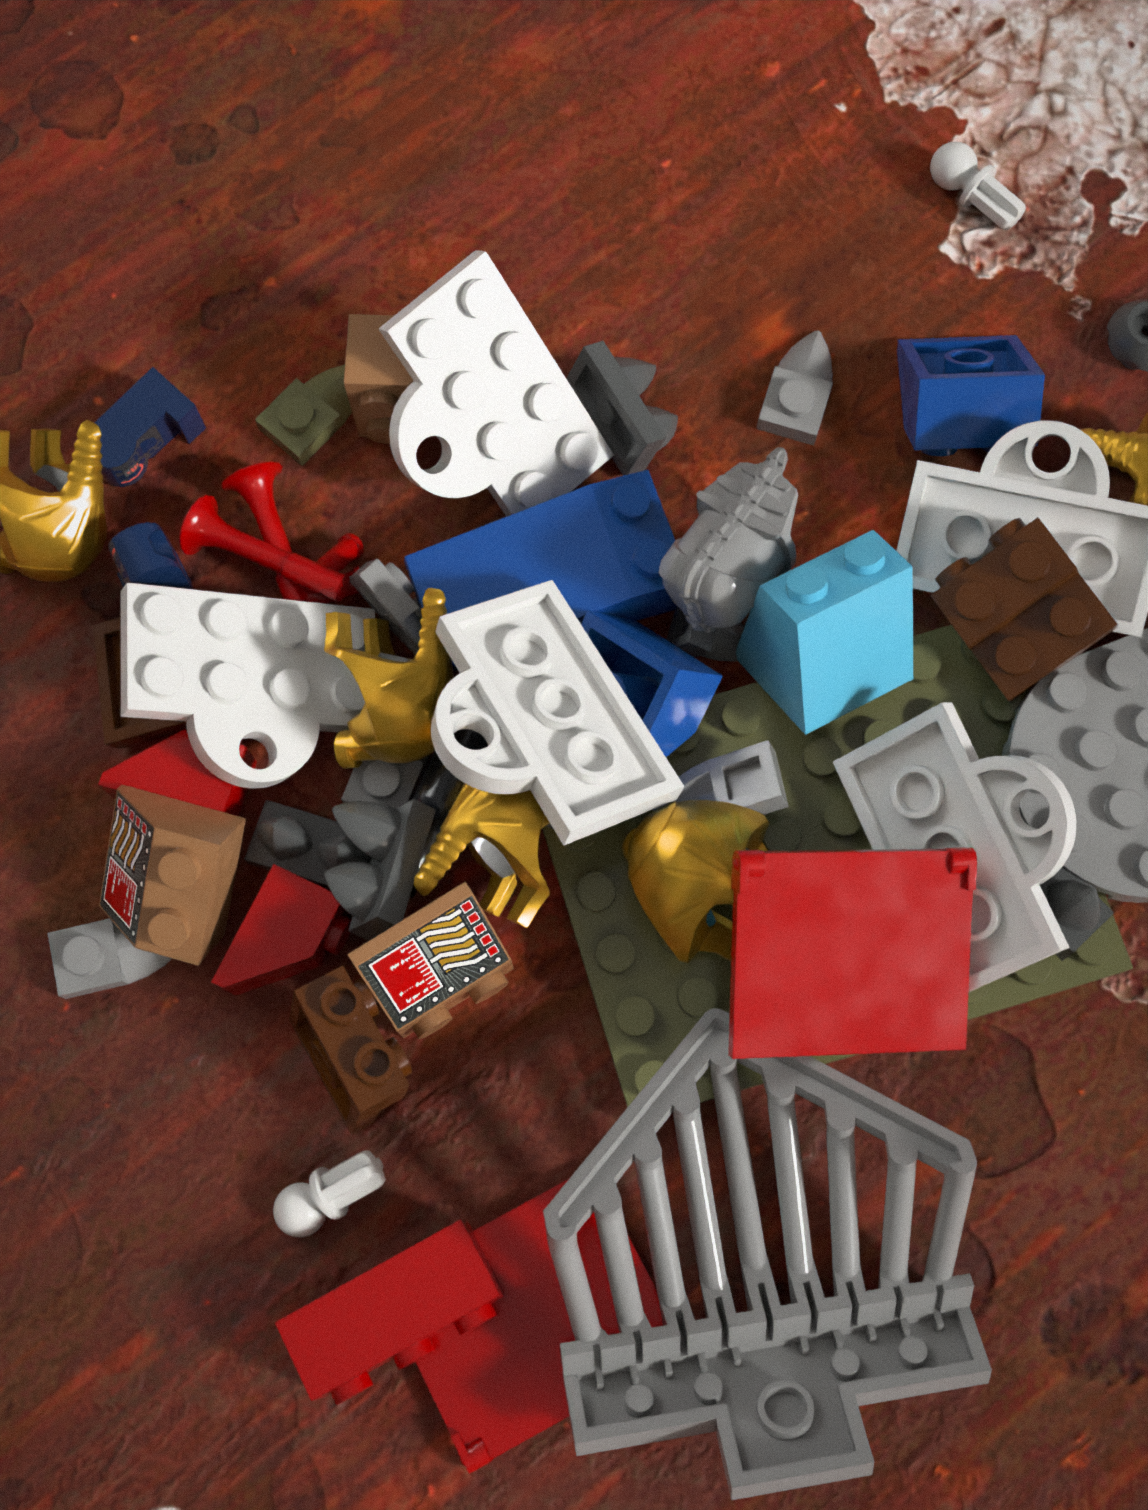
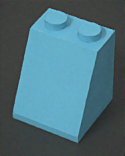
[736,530,913,735]

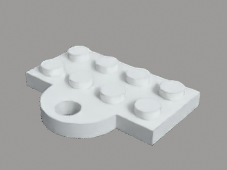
[379,250,614,517]
[897,420,1148,638]
[431,580,684,846]
[121,583,375,788]
[833,702,1076,992]

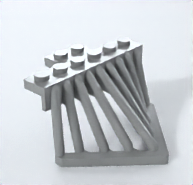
[543,1008,992,1500]

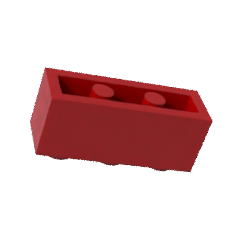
[275,1219,505,1405]

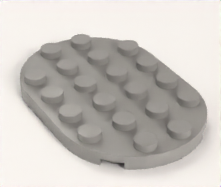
[1002,628,1148,903]

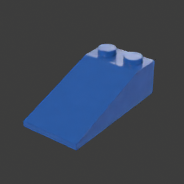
[404,470,676,671]

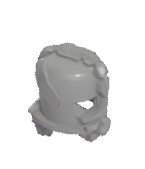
[658,447,798,633]

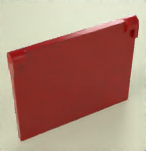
[728,847,977,1059]
[416,1178,663,1474]

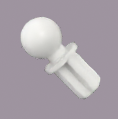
[930,142,1026,230]
[273,1150,386,1237]

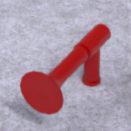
[221,461,359,604]
[179,495,364,602]

